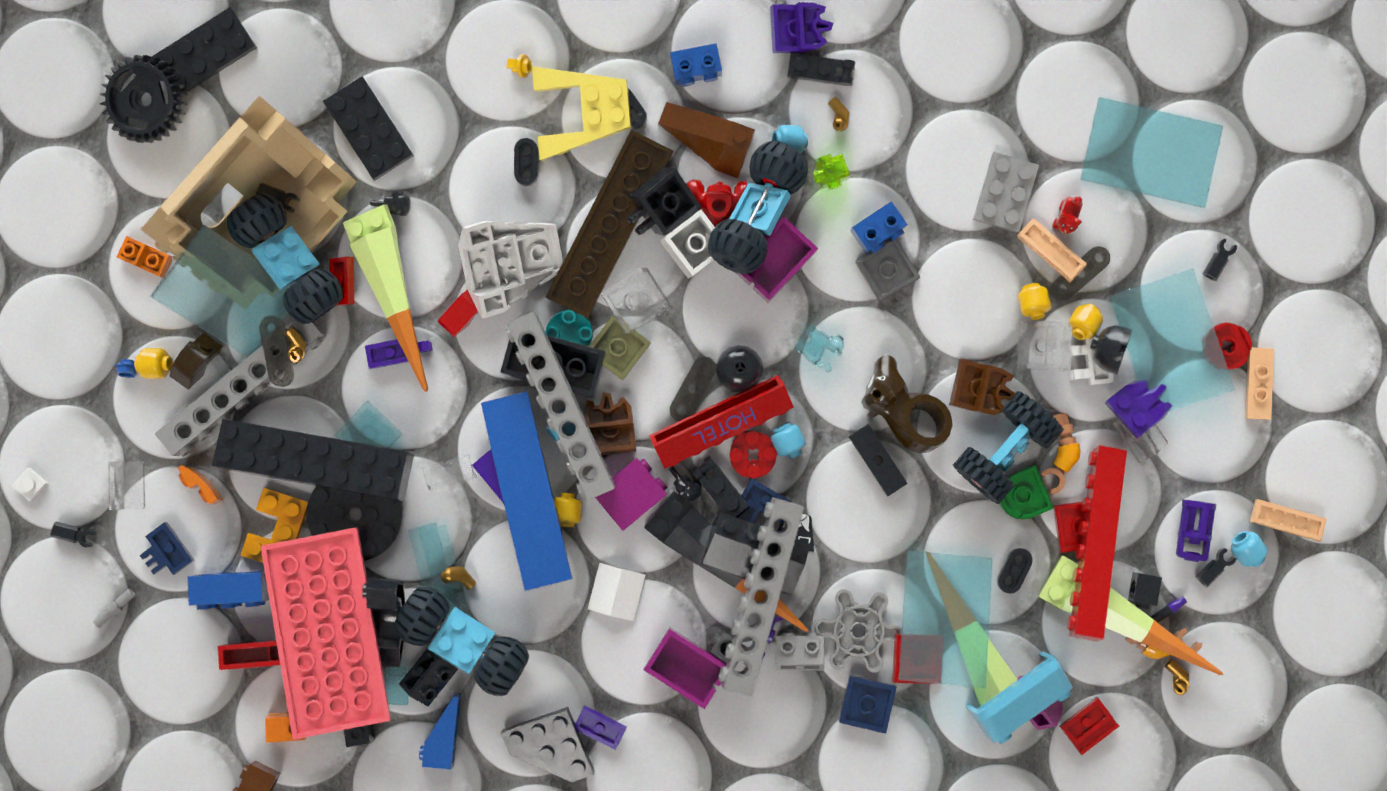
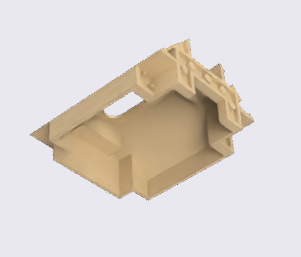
[141,96,357,309]

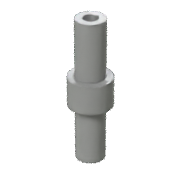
[93,589,135,628]

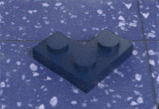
[738,478,793,523]

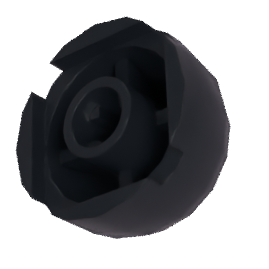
[1090,325,1132,374]
[716,345,763,393]

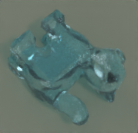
[794,324,845,372]

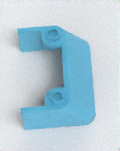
[966,652,1073,744]

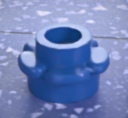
[115,359,137,378]

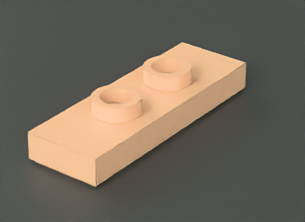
[1017,218,1087,283]
[1245,348,1274,420]
[1249,499,1327,542]

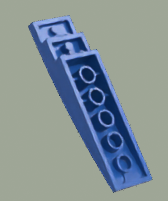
[481,391,573,591]

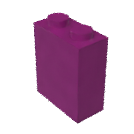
[595,458,668,531]

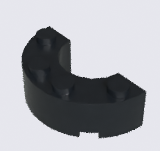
[362,579,405,667]

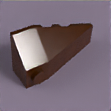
[658,102,755,179]

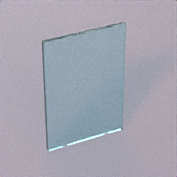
[1080,97,1223,208]
[150,225,293,357]
[1110,268,1235,412]
[899,550,993,688]

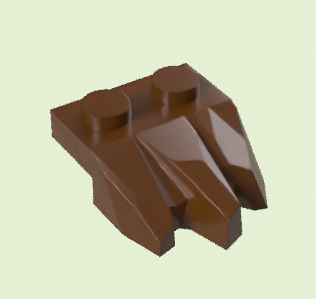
[949,359,1015,415]
[584,391,636,455]

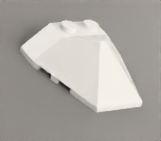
[458,221,563,319]

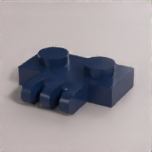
[140,522,195,575]

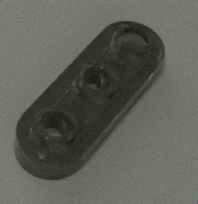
[1050,246,1110,301]
[259,315,294,387]
[670,356,716,421]

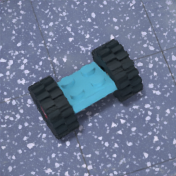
[953,391,1064,504]

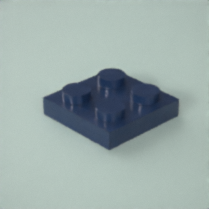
[839,675,897,734]

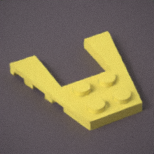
[532,67,632,161]

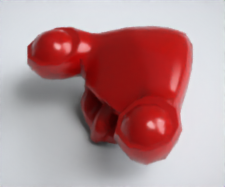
[686,179,749,227]

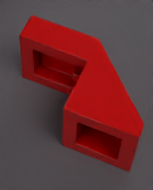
[437,289,479,338]

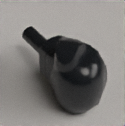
[370,190,411,216]
[669,466,702,501]

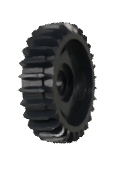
[99,55,188,143]

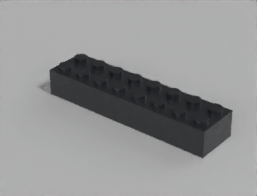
[212,419,414,502]

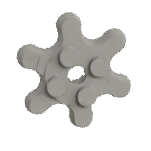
[815,589,903,673]

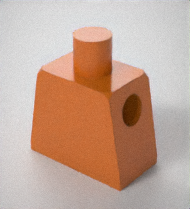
[265,712,307,743]

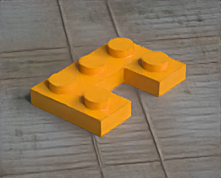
[240,487,309,563]

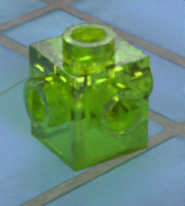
[812,154,850,190]

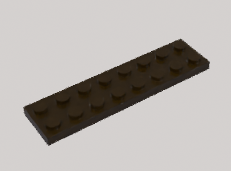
[546,130,673,319]

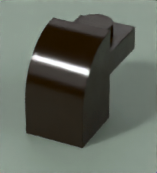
[169,332,223,390]

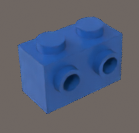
[670,43,722,87]
[850,201,908,254]

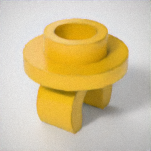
[506,54,532,78]

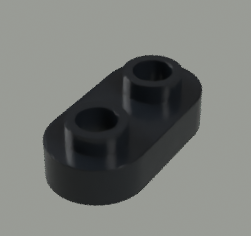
[514,138,538,186]
[997,548,1033,594]

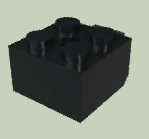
[627,167,701,235]

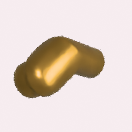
[828,96,850,132]
[284,326,306,363]
[440,566,476,590]
[1164,658,1189,695]

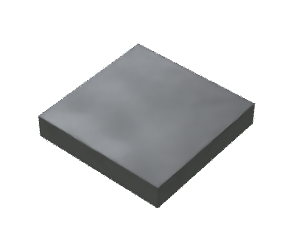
[855,239,921,303]

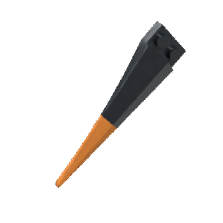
[644,491,808,632]

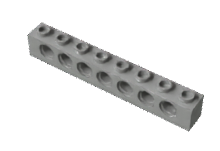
[506,311,616,500]
[155,320,326,457]
[718,497,804,696]

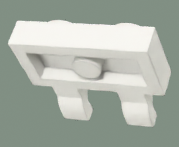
[1066,338,1114,386]

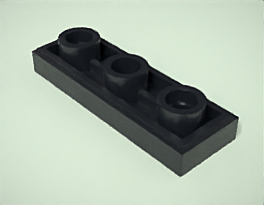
[848,424,908,497]

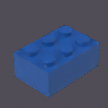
[188,571,269,610]

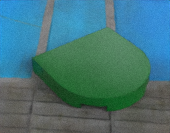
[999,464,1054,519]

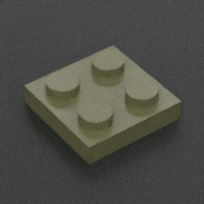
[589,314,651,381]

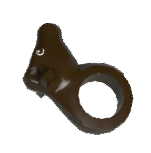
[861,355,953,453]

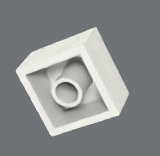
[660,210,715,279]

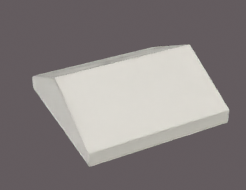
[588,563,645,621]

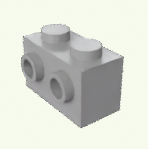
[776,633,824,671]

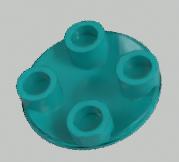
[545,310,593,346]

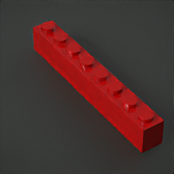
[1067,445,1127,642]

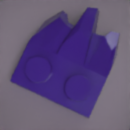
[770,2,834,53]
[1105,380,1173,439]

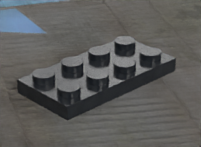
[151,7,257,93]
[323,76,414,181]

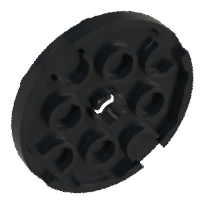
[307,486,403,561]

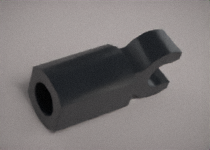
[256,183,300,212]
[1202,238,1237,281]
[50,521,97,548]
[1195,548,1237,587]

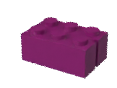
[736,216,818,303]
[643,627,726,709]

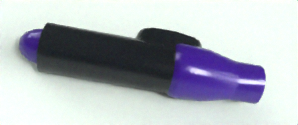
[1150,596,1187,623]

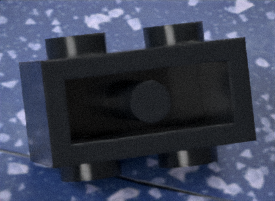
[399,648,458,707]

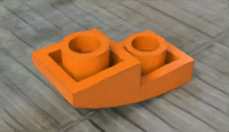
[116,236,173,278]
[178,465,224,504]

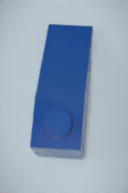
[419,694,461,770]

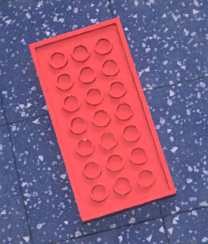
[261,528,391,740]

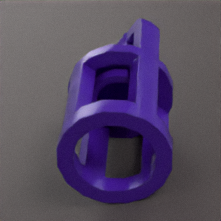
[1176,500,1217,562]

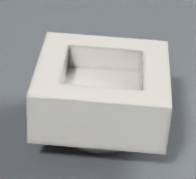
[12,468,48,501]

